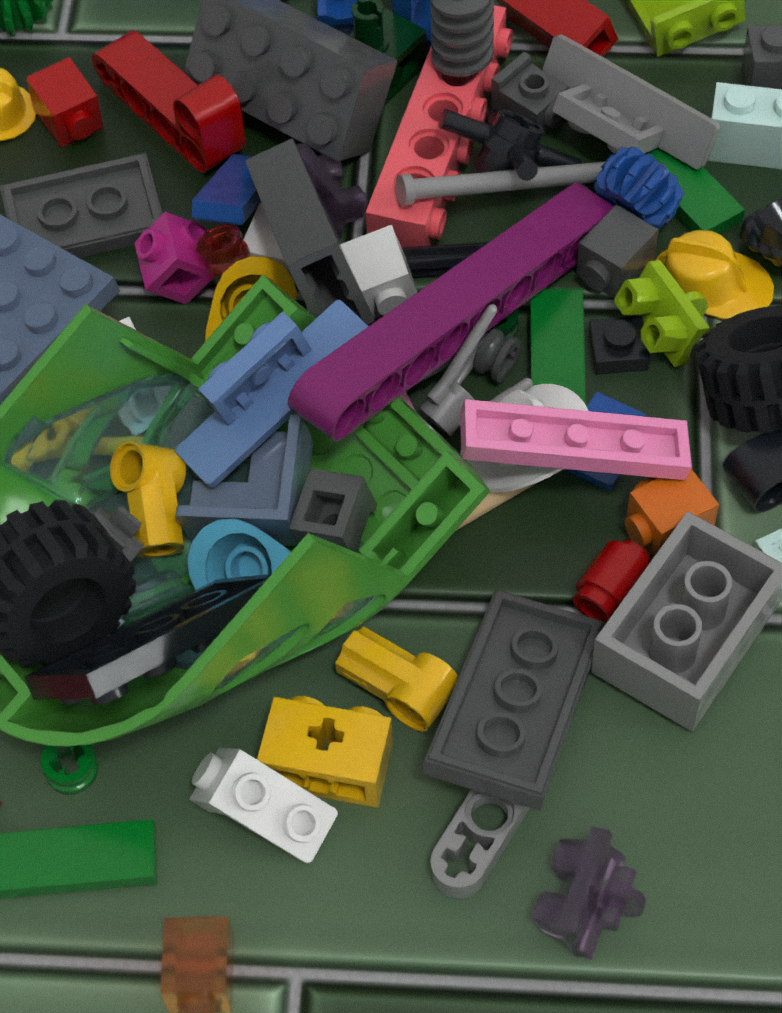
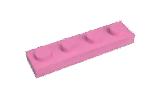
[460,399,692,480]

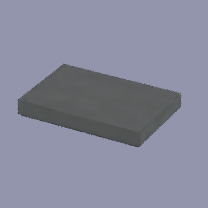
[0,153,163,258]

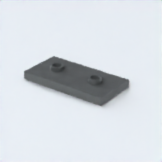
[422,589,606,811]

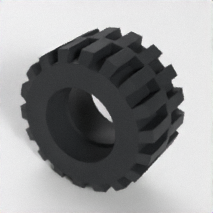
[696,305,782,433]
[0,500,136,669]

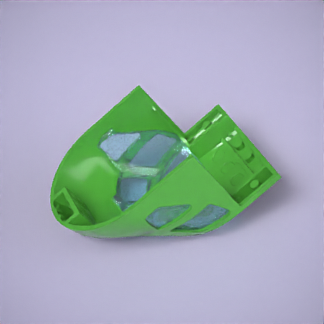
[0,275,490,747]

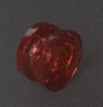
[197,224,250,276]

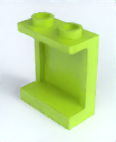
[624,0,746,57]

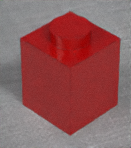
[26,57,104,148]

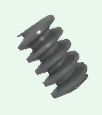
[430,0,494,77]

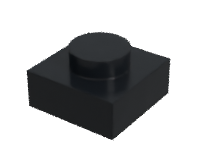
[589,315,650,375]

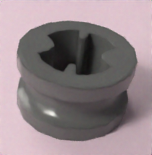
[474,328,521,383]

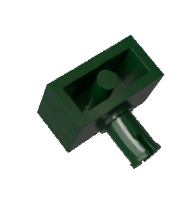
[348,0,427,106]

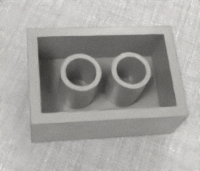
[591,511,782,732]

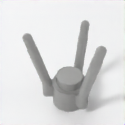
[418,304,533,437]

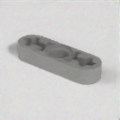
[431,789,530,899]

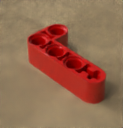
[91,30,245,173]

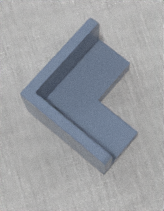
[175,415,314,546]

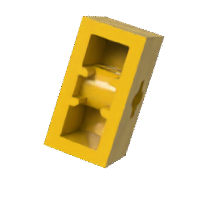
[257,696,393,808]

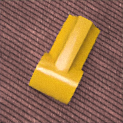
[110,441,186,559]
[335,626,459,732]

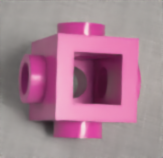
[134,211,218,305]

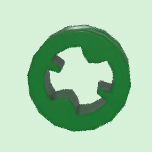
[40,744,99,795]

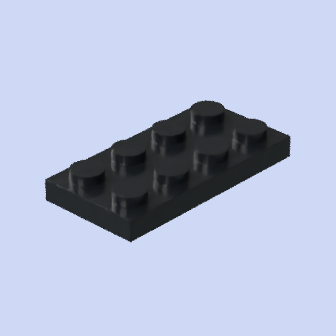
[24,574,272,706]

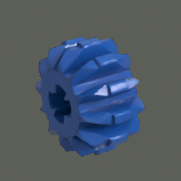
[594,147,685,229]

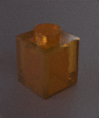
[160,917,235,1013]

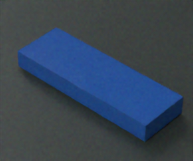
[192,154,261,226]

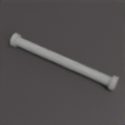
[395,162,605,206]

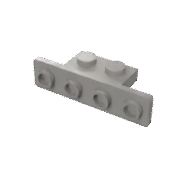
[542,34,721,169]

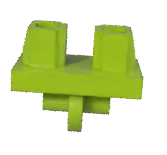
[614,260,710,367]

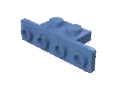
[176,300,369,488]

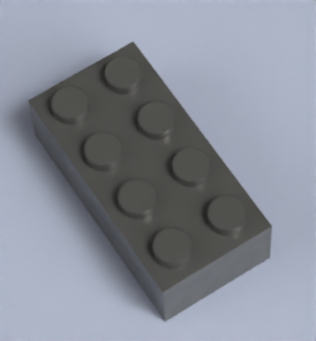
[184,0,398,162]

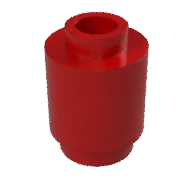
[573,540,651,623]

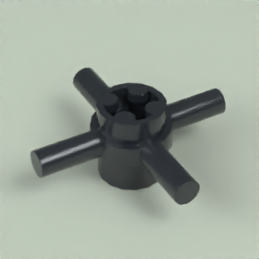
[438,109,582,181]

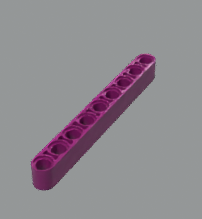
[288,182,614,441]

